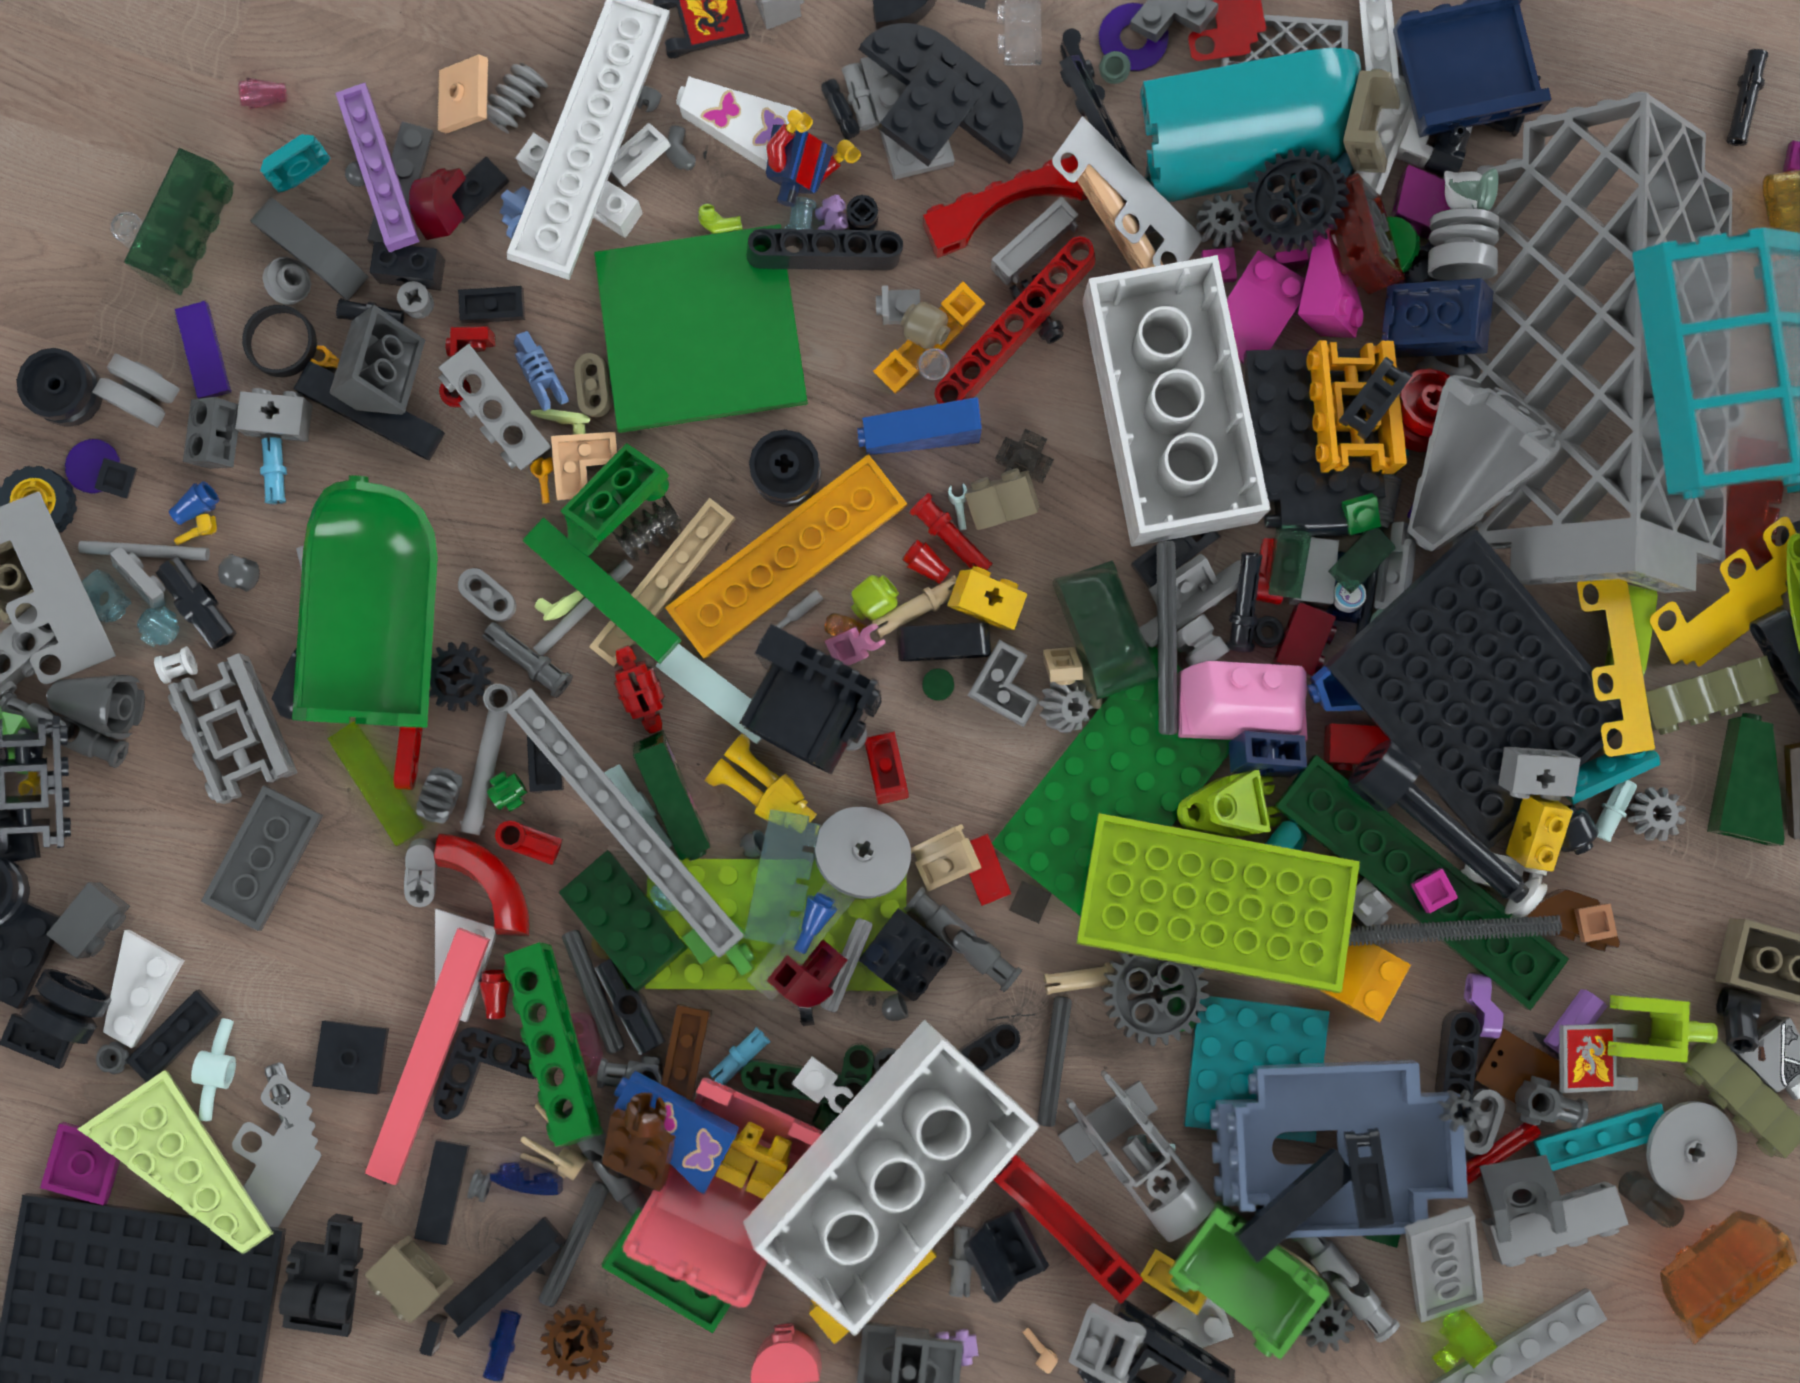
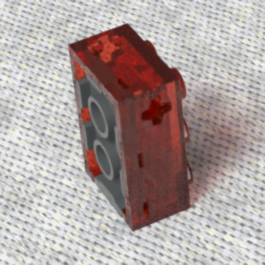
[1329,173,1405,294]

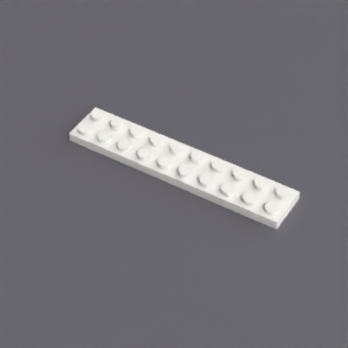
[507,0,670,280]

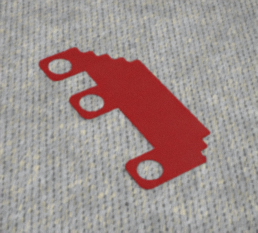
[1188,0,1267,61]

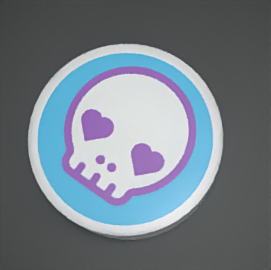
[1333,579,1366,613]

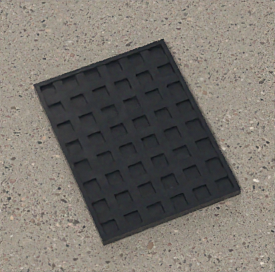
[0,1193,286,1383]

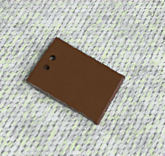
[1475,1028,1560,1122]

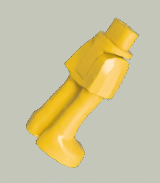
[704,733,817,834]

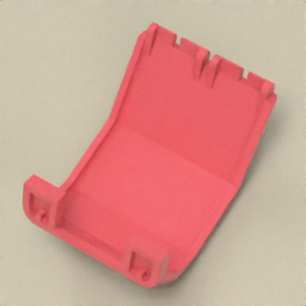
[623,1078,823,1308]

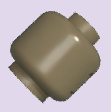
[901,301,950,349]

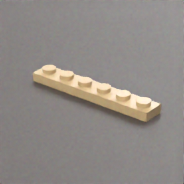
[589,498,736,668]

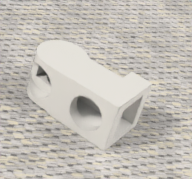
[1395,114,1434,169]

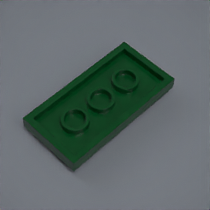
[558,850,688,991]

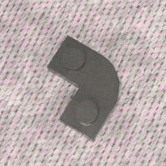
[1130,0,1218,43]

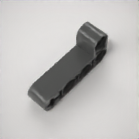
[250,197,369,301]

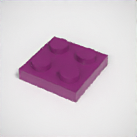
[40,1122,120,1205]

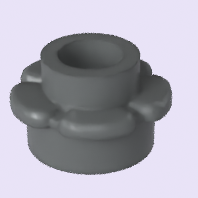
[96,1042,130,1074]

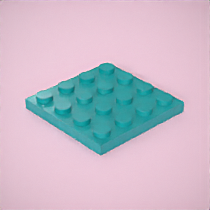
[1183,996,1330,1143]

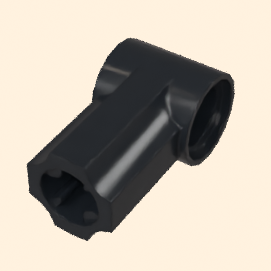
[1716,987,1761,1054]

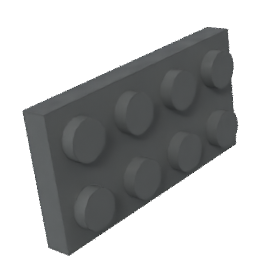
[201,785,324,931]

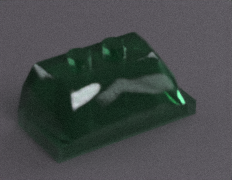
[1053,560,1158,700]

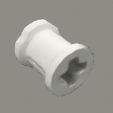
[154,647,198,684]

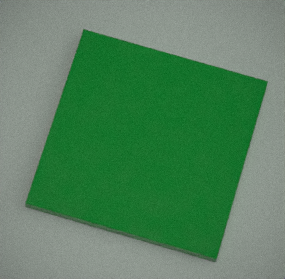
[594,224,808,433]

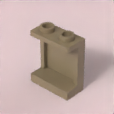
[1343,69,1401,173]

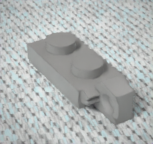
[1374,522,1416,610]

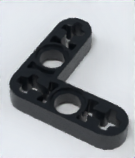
[433,1026,535,1120]

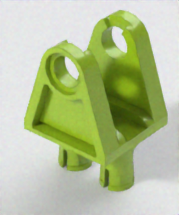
[1177,770,1281,838]
[1608,995,1718,1062]

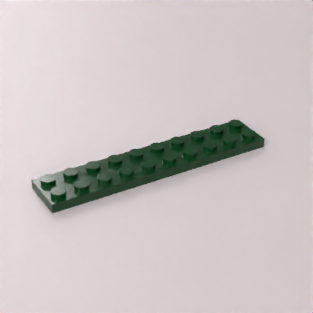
[1274,755,1569,1011]

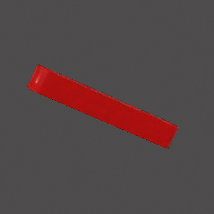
[934,236,1096,404]

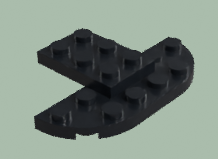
[858,23,1023,167]

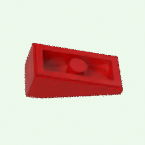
[865,731,909,804]
[969,834,1011,906]

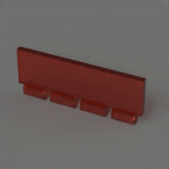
[1725,436,1789,567]

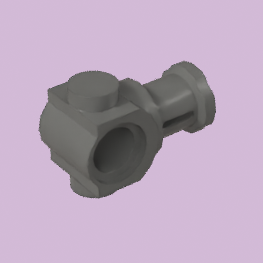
[597,1055,663,1089]
[1515,1076,1589,1128]

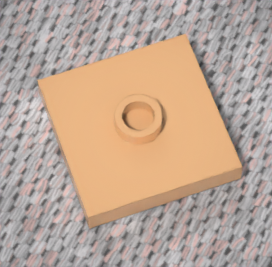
[438,54,488,134]

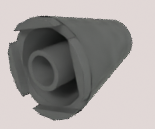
[46,675,145,740]

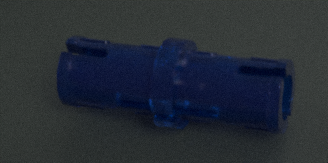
[482,1309,522,1382]

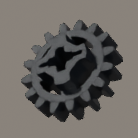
[429,642,494,712]

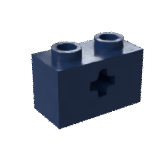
[1229,731,1307,778]

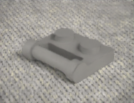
[1068,1303,1146,1383]

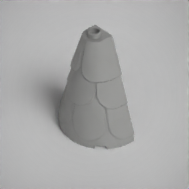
[1408,375,1560,551]

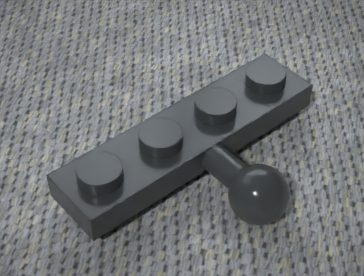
[345,121,434,244]

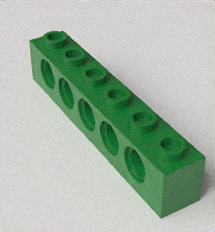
[504,942,603,1147]

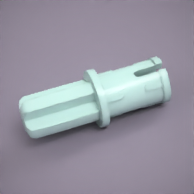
[1595,780,1637,842]

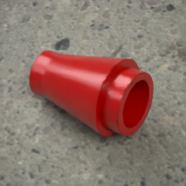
[902,540,951,584]
[478,969,510,1019]

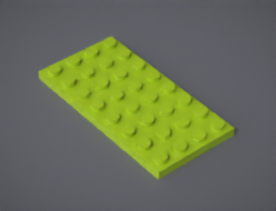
[1076,813,1360,993]
[645,858,907,991]

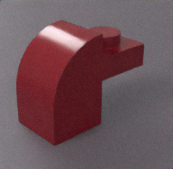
[409,168,466,240]
[766,939,848,1008]

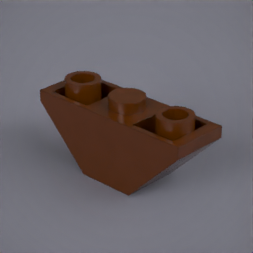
[1524,889,1620,952]

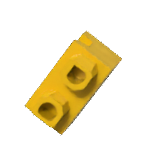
[715,1122,792,1199]

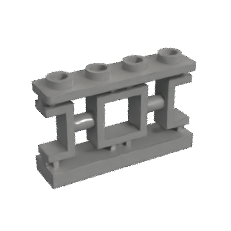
[168,653,298,804]

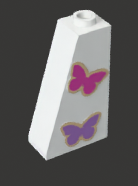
[677,77,797,171]

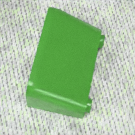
[1169,1200,1330,1360]

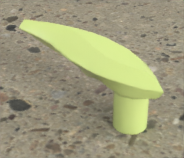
[531,409,590,435]
[535,590,584,620]

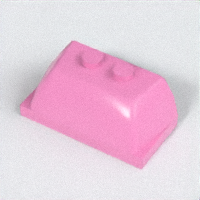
[1177,661,1307,742]

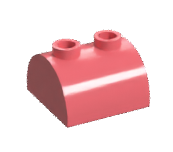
[751,1323,822,1383]

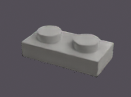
[110,546,165,611]

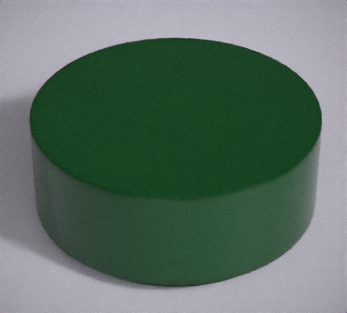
[922,668,954,701]

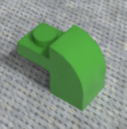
[682,921,755,976]

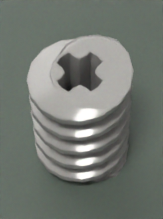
[487,63,548,134]

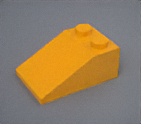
[1317,941,1411,1023]

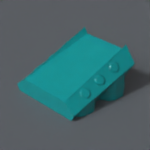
[260,134,330,193]

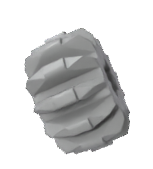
[1037,681,1094,733]
[1627,787,1686,841]

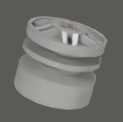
[1428,208,1500,281]

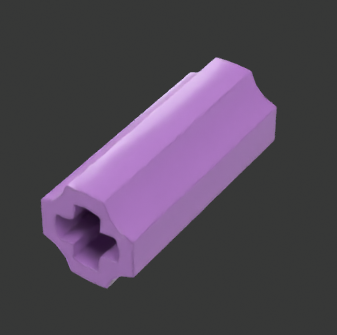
[1544,989,1607,1054]

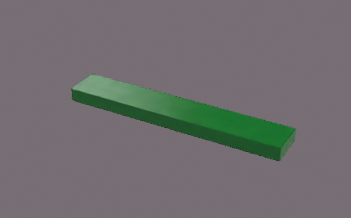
[522,517,682,664]

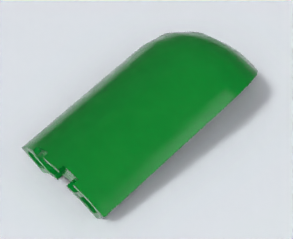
[292,475,438,728]

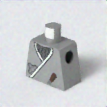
[1730,1016,1800,1100]

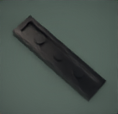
[1234,1148,1351,1263]

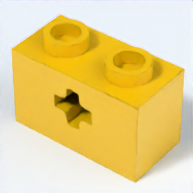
[947,566,1027,630]
[1506,794,1573,872]

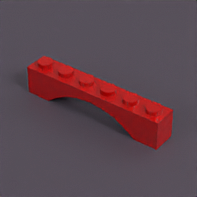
[923,154,1088,259]
[993,1153,1144,1304]

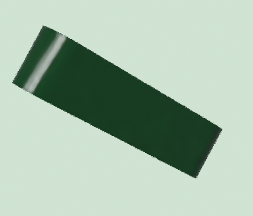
[741,1043,874,1107]

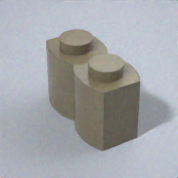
[965,468,1040,530]

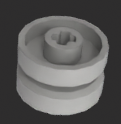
[93,353,180,428]

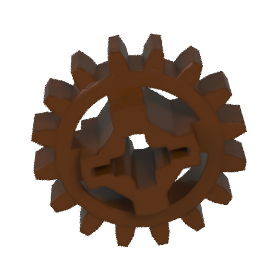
[540,1303,614,1380]

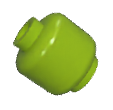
[851,575,899,621]

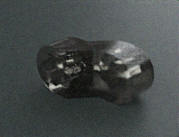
[1618,1170,1685,1228]

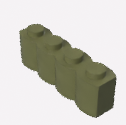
[1646,655,1779,735]
[1680,1037,1800,1159]

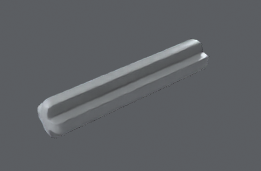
[821,918,872,1012]

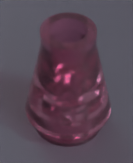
[239,77,287,110]

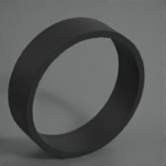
[242,305,317,377]

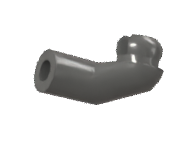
[666,125,696,171]

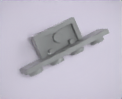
[1136,553,1241,647]

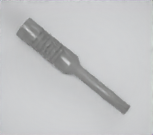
[759,589,823,642]

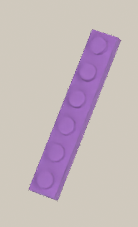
[336,83,420,252]

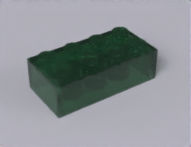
[124,148,234,296]

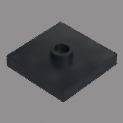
[312,1020,389,1095]

